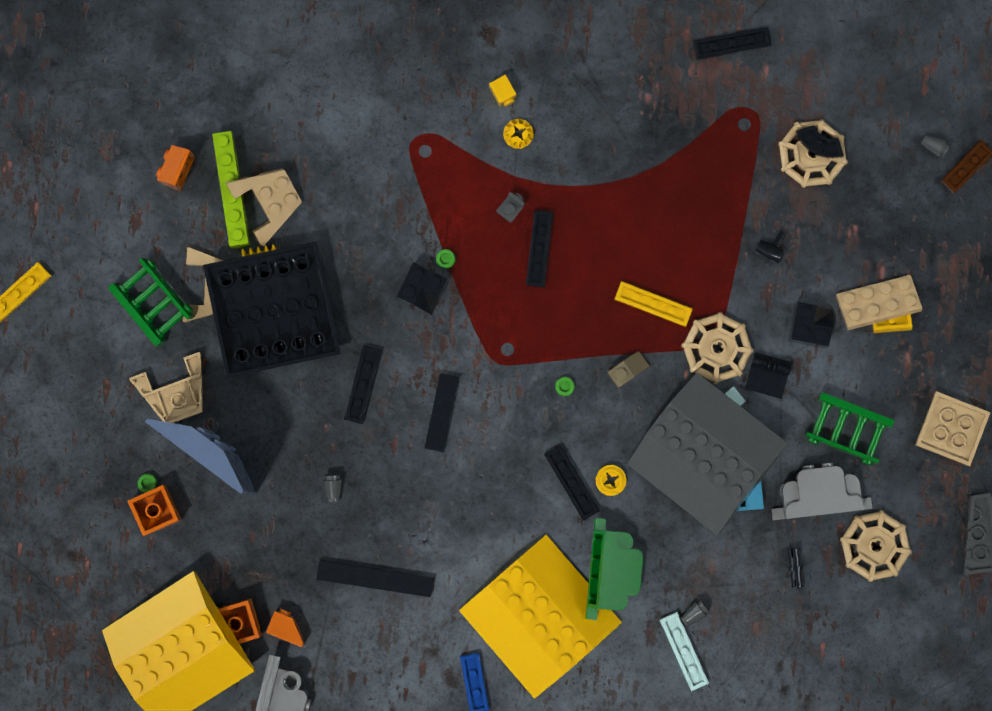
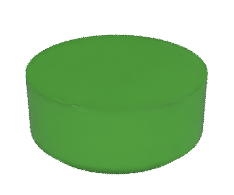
[436,249,456,269]
[555,377,575,396]
[138,474,158,493]

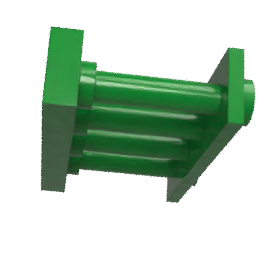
[108,258,195,347]
[804,392,895,466]

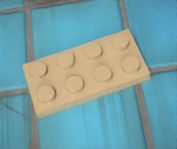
[836,275,922,330]

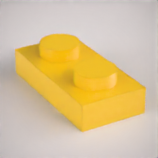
[872,314,912,333]

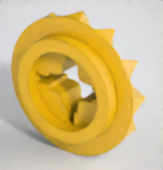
[503,118,534,149]
[595,465,626,496]

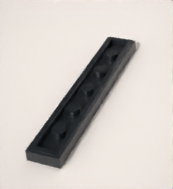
[316,561,434,597]

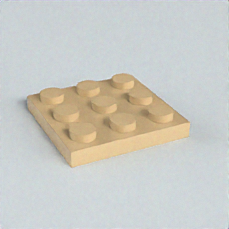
[915,391,991,466]

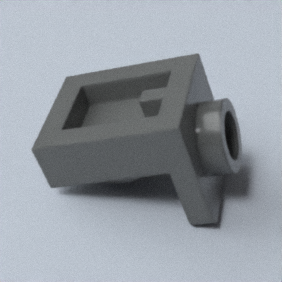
[496,192,525,223]

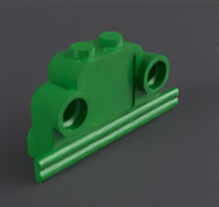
[585,518,644,620]

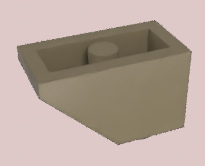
[607,351,650,389]

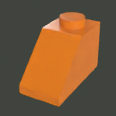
[266,609,305,647]

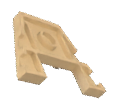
[225,169,302,246]
[183,248,223,322]
[129,352,203,423]

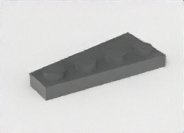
[963,493,992,575]

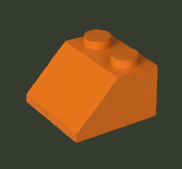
[156,145,195,192]

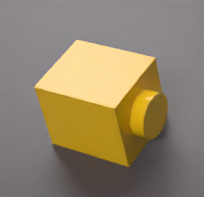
[489,75,517,107]

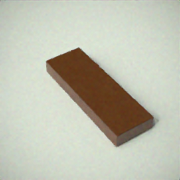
[941,140,992,194]

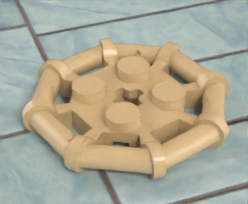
[778,119,848,188]
[682,312,754,384]
[840,510,912,582]

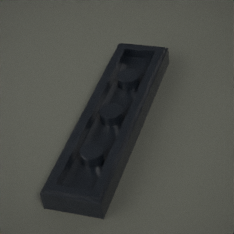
[693,27,771,60]
[525,210,553,288]
[344,345,382,424]
[424,373,459,452]
[544,445,599,521]

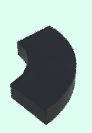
[795,125,844,159]

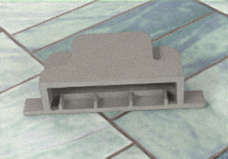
[771,463,872,520]
[256,654,311,711]

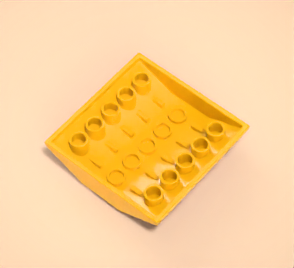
[459,535,622,699]
[102,571,256,711]

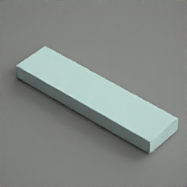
[659,612,709,691]

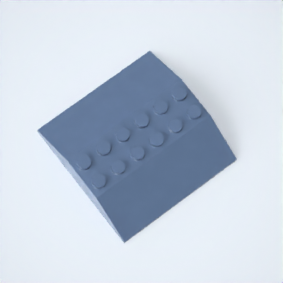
[145,419,257,496]

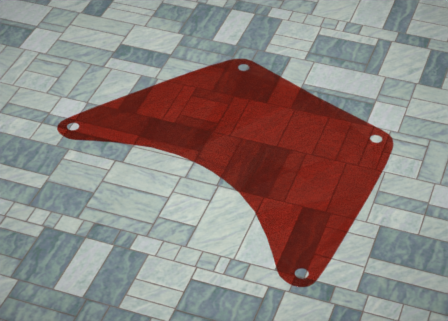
[409,107,760,366]

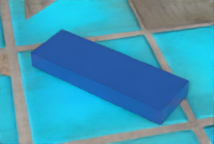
[460,653,489,711]

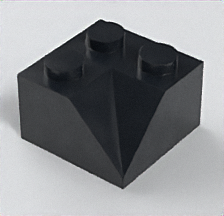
[397,262,448,315]
[788,302,833,349]

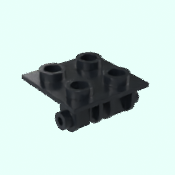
[745,352,792,399]

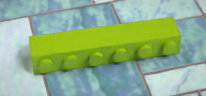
[212,131,251,249]

